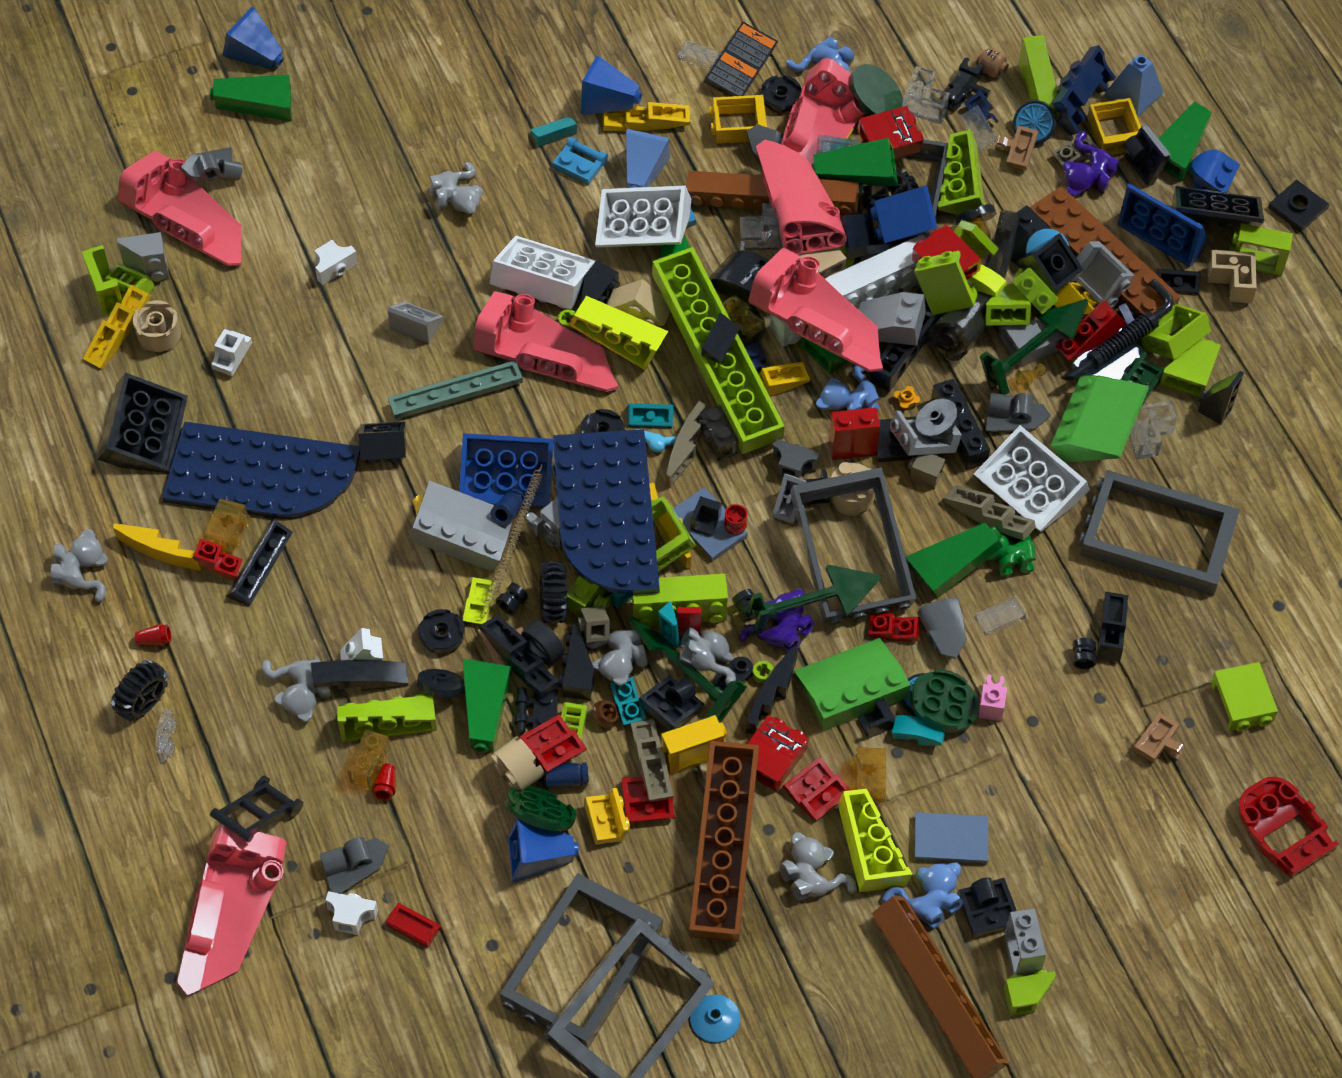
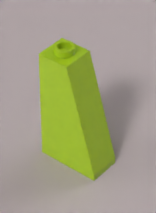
[1018,35,1060,119]

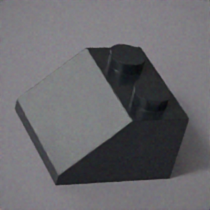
[992,205,1051,269]
[1018,233,1083,293]
[359,422,407,463]

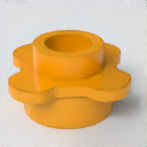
[894,386,920,409]

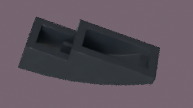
[1097,591,1129,662]

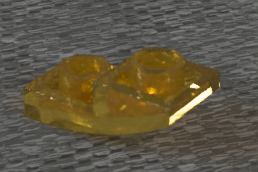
[722,295,765,339]

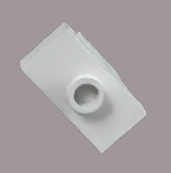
[314,240,358,285]
[211,329,252,376]
[340,628,383,660]
[326,891,378,935]

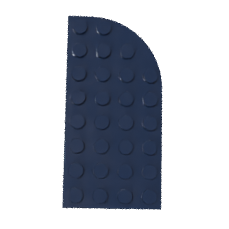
[162,422,360,519]
[553,429,660,595]

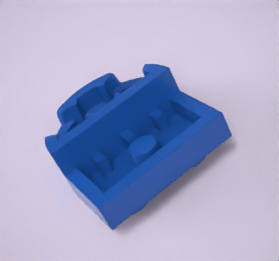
[1189,150,1240,193]

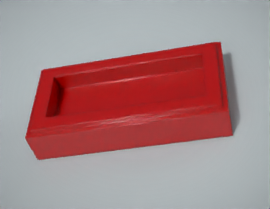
[385,902,441,948]

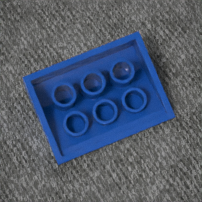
[1117,184,1207,267]
[459,433,554,507]

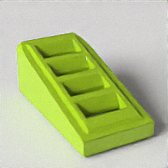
[104,263,154,294]
[561,702,587,740]

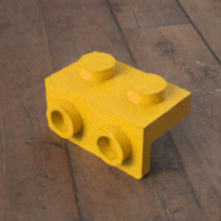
[583,788,630,845]

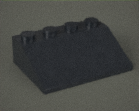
[1171,186,1264,228]
[97,372,188,473]

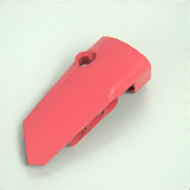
[781,58,865,165]
[756,140,846,255]
[118,151,242,266]
[748,248,883,372]
[473,291,618,392]
[177,824,287,996]

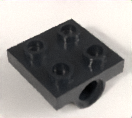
[1123,125,1171,186]
[637,675,704,731]
[957,877,1017,938]

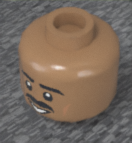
[976,47,1009,78]

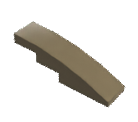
[666,401,706,488]
[943,485,1036,540]
[630,719,673,802]

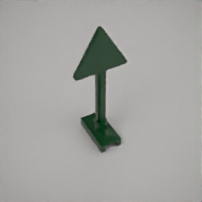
[979,299,1088,395]
[746,565,881,635]
[629,616,747,723]

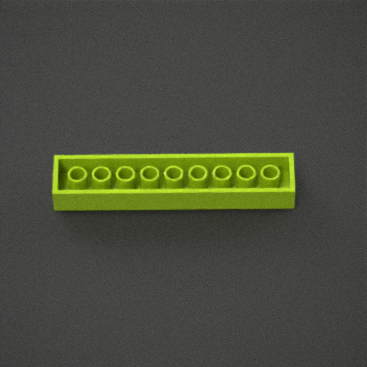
[652,247,785,454]

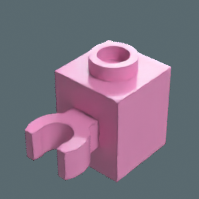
[978,674,1007,721]

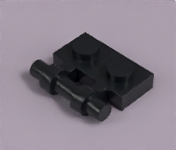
[514,687,558,734]

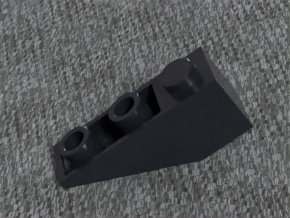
[581,261,620,304]
[559,624,594,701]

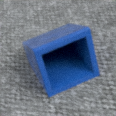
[870,186,938,244]

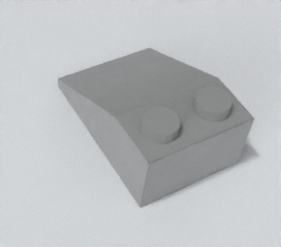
[859,292,926,346]

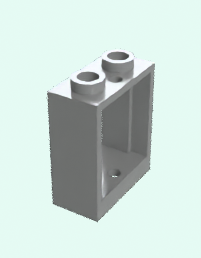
[1004,908,1046,976]

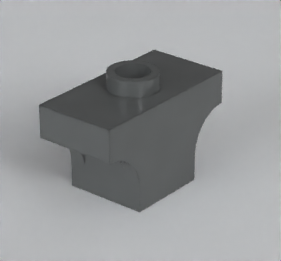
[773,439,820,479]

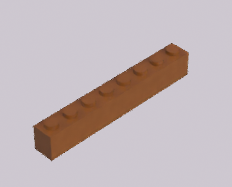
[686,171,859,216]
[872,896,1009,1078]

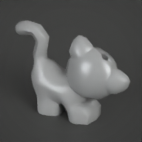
[429,162,483,214]
[50,529,108,602]
[679,627,736,685]
[582,629,648,686]
[262,658,331,722]
[779,832,857,901]

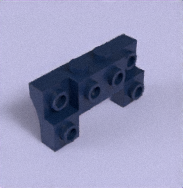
[1052,45,1116,136]

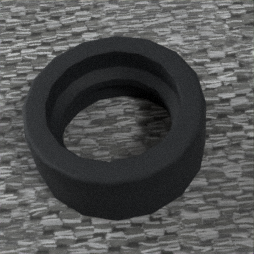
[521,620,565,665]

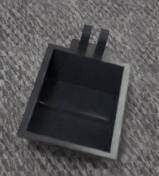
[709,251,769,309]

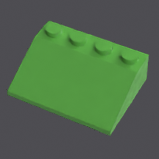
[1051,375,1149,462]
[794,638,911,731]

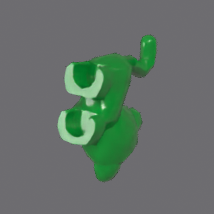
[987,528,1036,576]

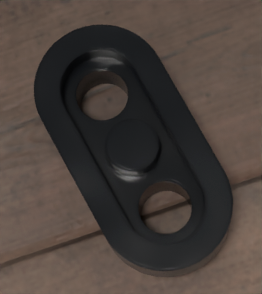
[713,657,753,691]

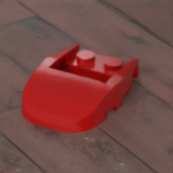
[1239,777,1339,879]

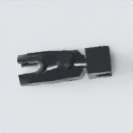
[940,57,991,111]

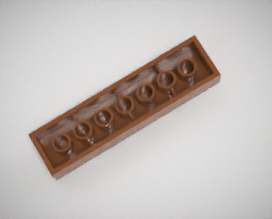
[1029,186,1180,319]
[689,741,759,942]

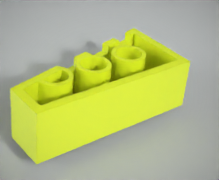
[569,296,668,370]
[838,789,912,892]

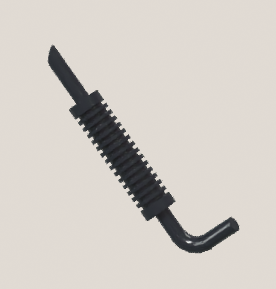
[1063,279,1174,381]

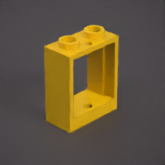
[709,95,767,144]
[1087,98,1141,155]
[661,715,727,775]

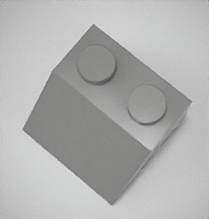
[117,232,170,282]

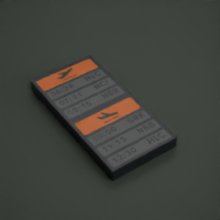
[704,21,778,97]

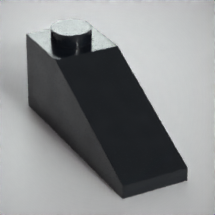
[1198,371,1244,425]

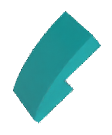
[610,677,646,726]
[892,715,945,746]

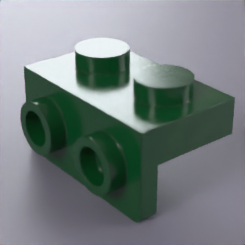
[1120,352,1164,406]

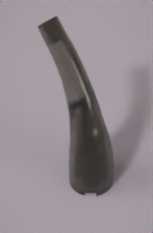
[928,211,1019,361]

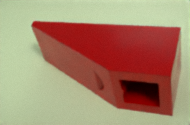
[1055,300,1126,361]

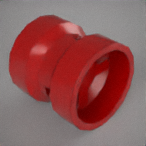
[724,504,747,535]

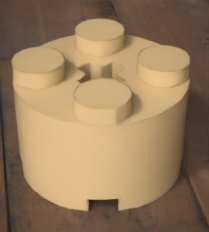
[133,300,181,352]
[830,462,875,516]
[491,736,545,791]

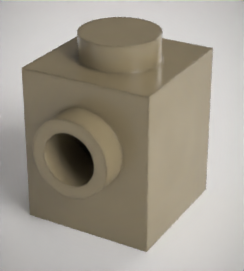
[908,454,945,489]
[577,606,610,643]

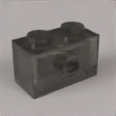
[699,405,739,462]

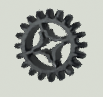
[862,168,919,214]
[539,561,567,624]
[111,660,169,722]

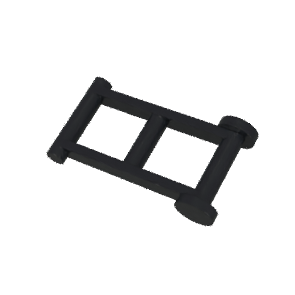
[210,775,303,843]

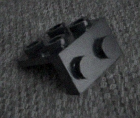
[841,213,895,261]

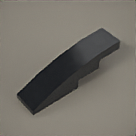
[480,615,559,698]
[746,647,798,735]
[311,660,409,691]

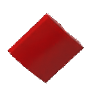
[519,714,587,773]
[782,757,851,821]
[622,774,675,823]

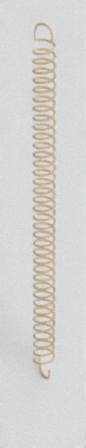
[484,465,542,614]

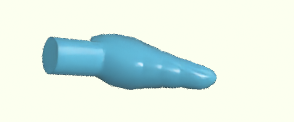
[636,429,677,453]

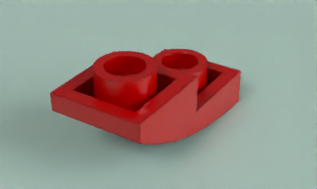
[193,538,243,582]
[677,607,701,640]
[869,613,920,642]

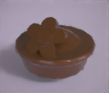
[593,700,619,728]

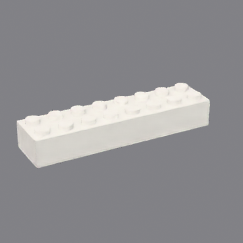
[770,234,926,347]

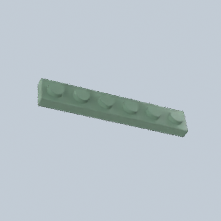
[388,361,523,420]

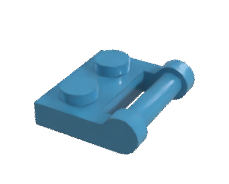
[552,136,608,185]

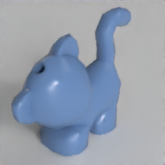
[786,36,854,72]
[815,365,880,411]
[881,862,963,929]

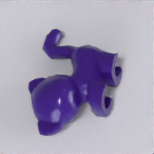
[1063,131,1119,196]
[738,588,814,651]

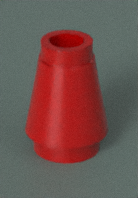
[135,623,172,646]
[372,763,396,801]

